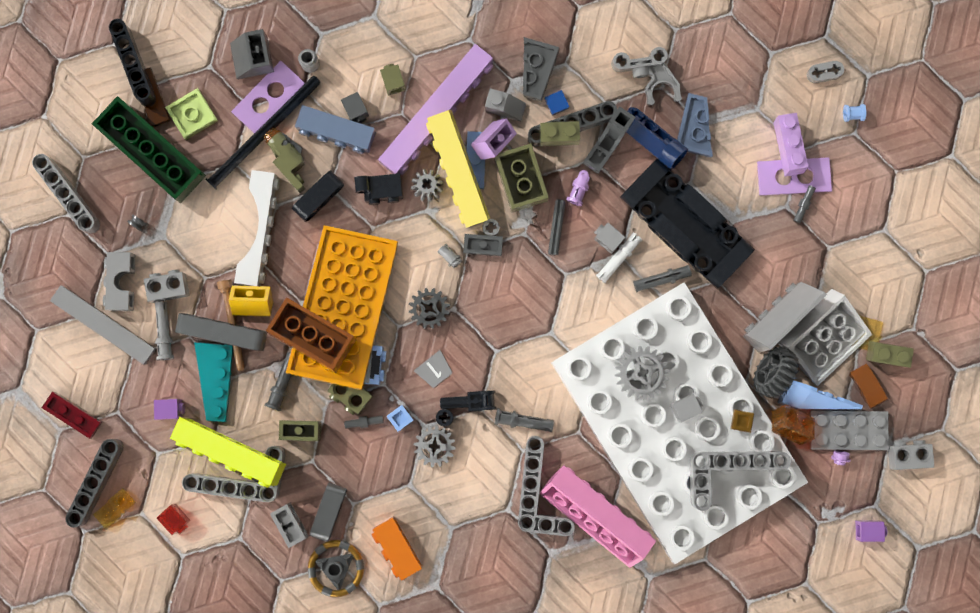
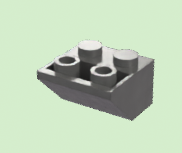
[230,29,274,80]

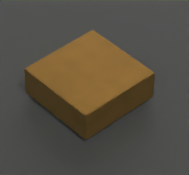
[730,410,754,433]

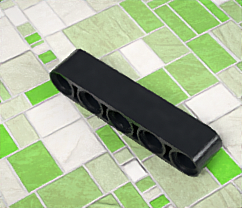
[109,18,156,107]

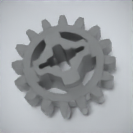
[414,425,456,467]

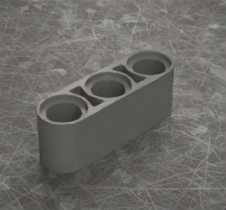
[309,483,347,542]

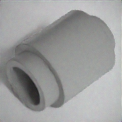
[298,49,320,73]

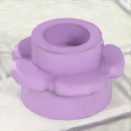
[831,450,851,465]

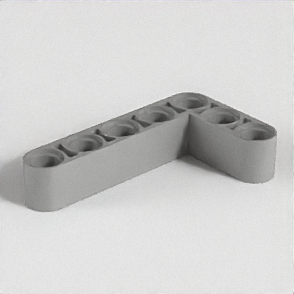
[518,436,575,536]
[182,446,285,502]
[690,451,791,511]

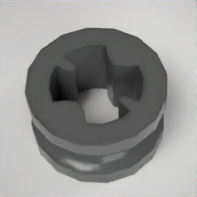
[127,214,147,232]

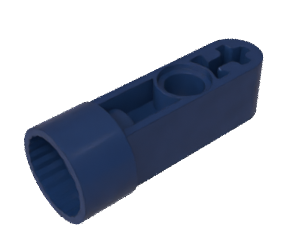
[627,107,688,170]

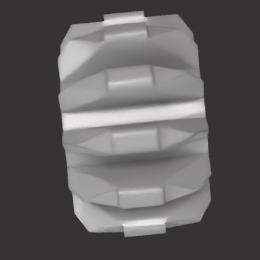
[411,169,443,202]

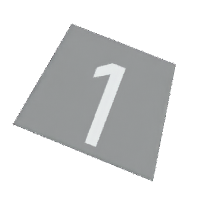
[414,350,452,388]

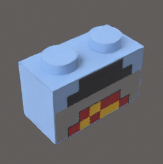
[364,345,387,385]

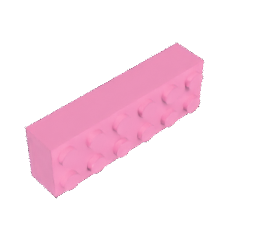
[539,465,656,568]

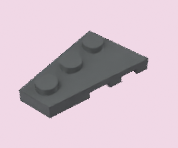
[523,37,560,102]

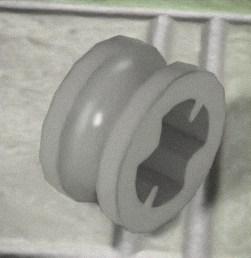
[483,219,500,236]

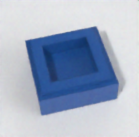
[544,90,569,116]

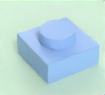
[387,405,414,432]

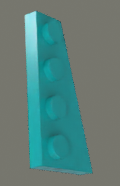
[194,342,233,422]

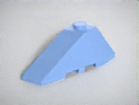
[778,380,863,411]

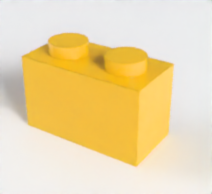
[229,285,273,316]

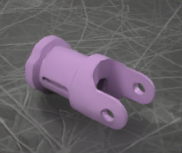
[566,170,590,206]

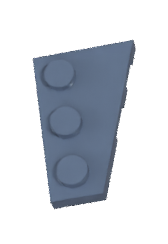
[677,93,713,158]

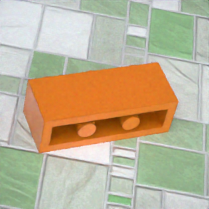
[372,516,423,581]

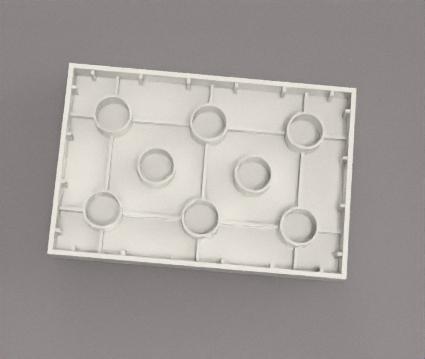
[551,283,808,564]

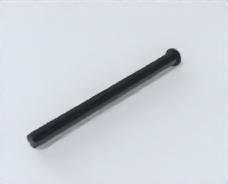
[205,76,321,190]

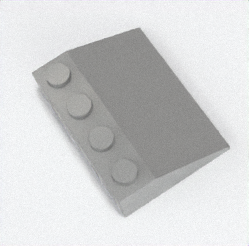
[743,282,827,353]

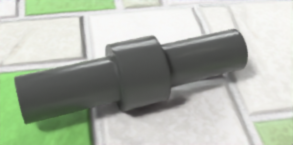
[794,185,816,223]
[344,415,384,429]

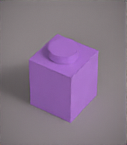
[154,399,185,420]
[855,520,887,542]

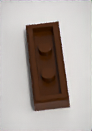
[136,68,171,127]

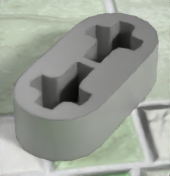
[807,61,844,83]

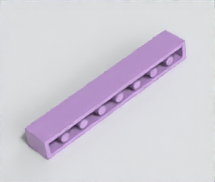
[378,44,493,175]

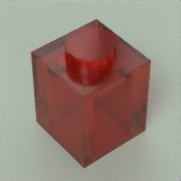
[157,503,191,535]

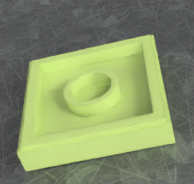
[165,88,218,140]

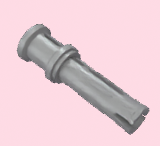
[155,301,174,360]

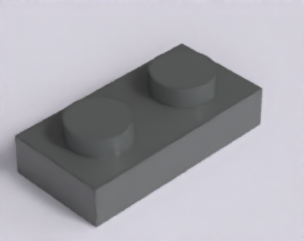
[463,234,503,256]

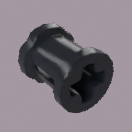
[436,409,454,426]

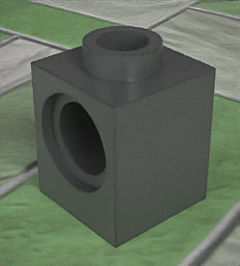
[341,92,369,123]

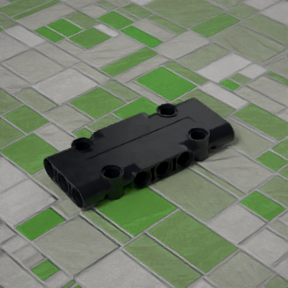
[620,158,755,289]

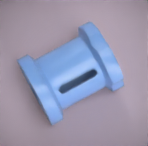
[843,104,866,122]

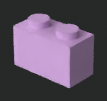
[471,118,517,160]

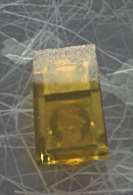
[93,488,136,530]

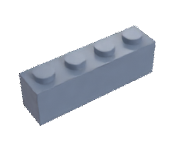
[295,105,376,154]

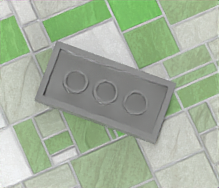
[809,411,889,450]

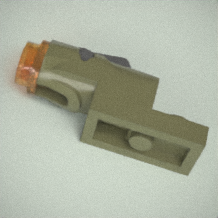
[264,128,305,193]

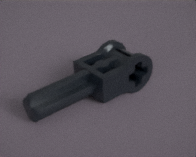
[440,390,497,411]

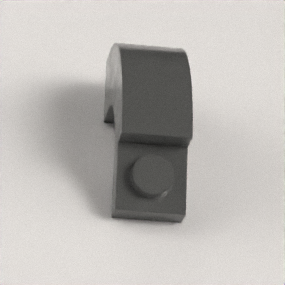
[582,107,636,174]

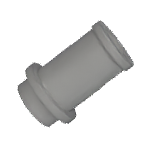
[438,244,462,268]

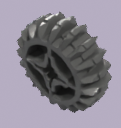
[753,346,799,398]

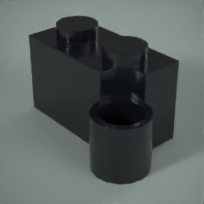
[354,173,403,205]

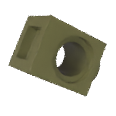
[380,64,406,96]

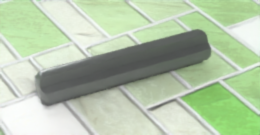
[548,199,565,256]

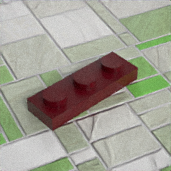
[42,391,102,439]

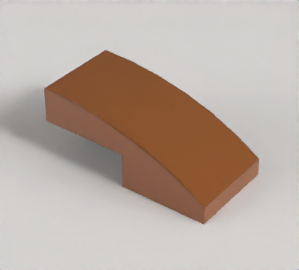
[850,363,888,409]

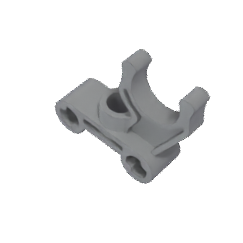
[611,47,682,106]

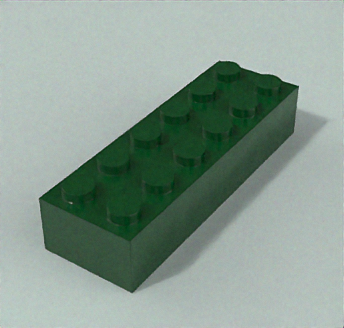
[91,96,206,203]

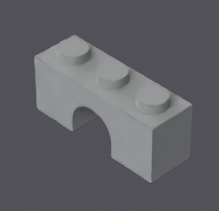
[103,252,135,311]

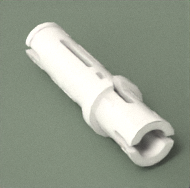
[596,232,642,283]

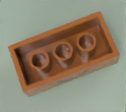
[266,297,356,373]

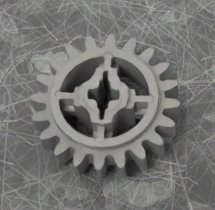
[615,346,670,401]

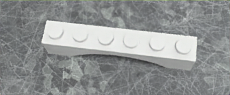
[234,170,280,286]

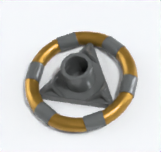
[307,540,364,597]

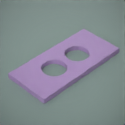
[231,61,305,133]
[757,158,832,196]

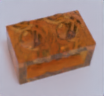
[772,404,815,445]

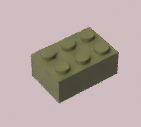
[494,143,549,213]

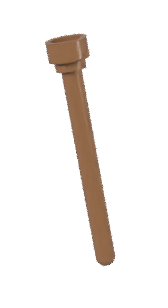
[217,279,244,371]

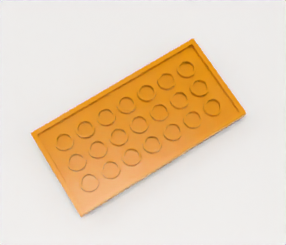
[286,225,398,390]

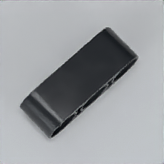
[292,170,344,222]

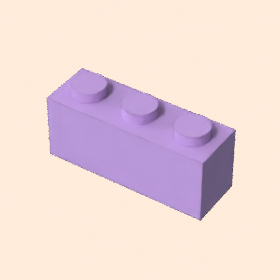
[773,113,808,177]

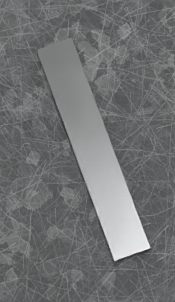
[50,285,156,365]

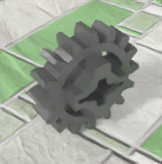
[409,288,450,329]

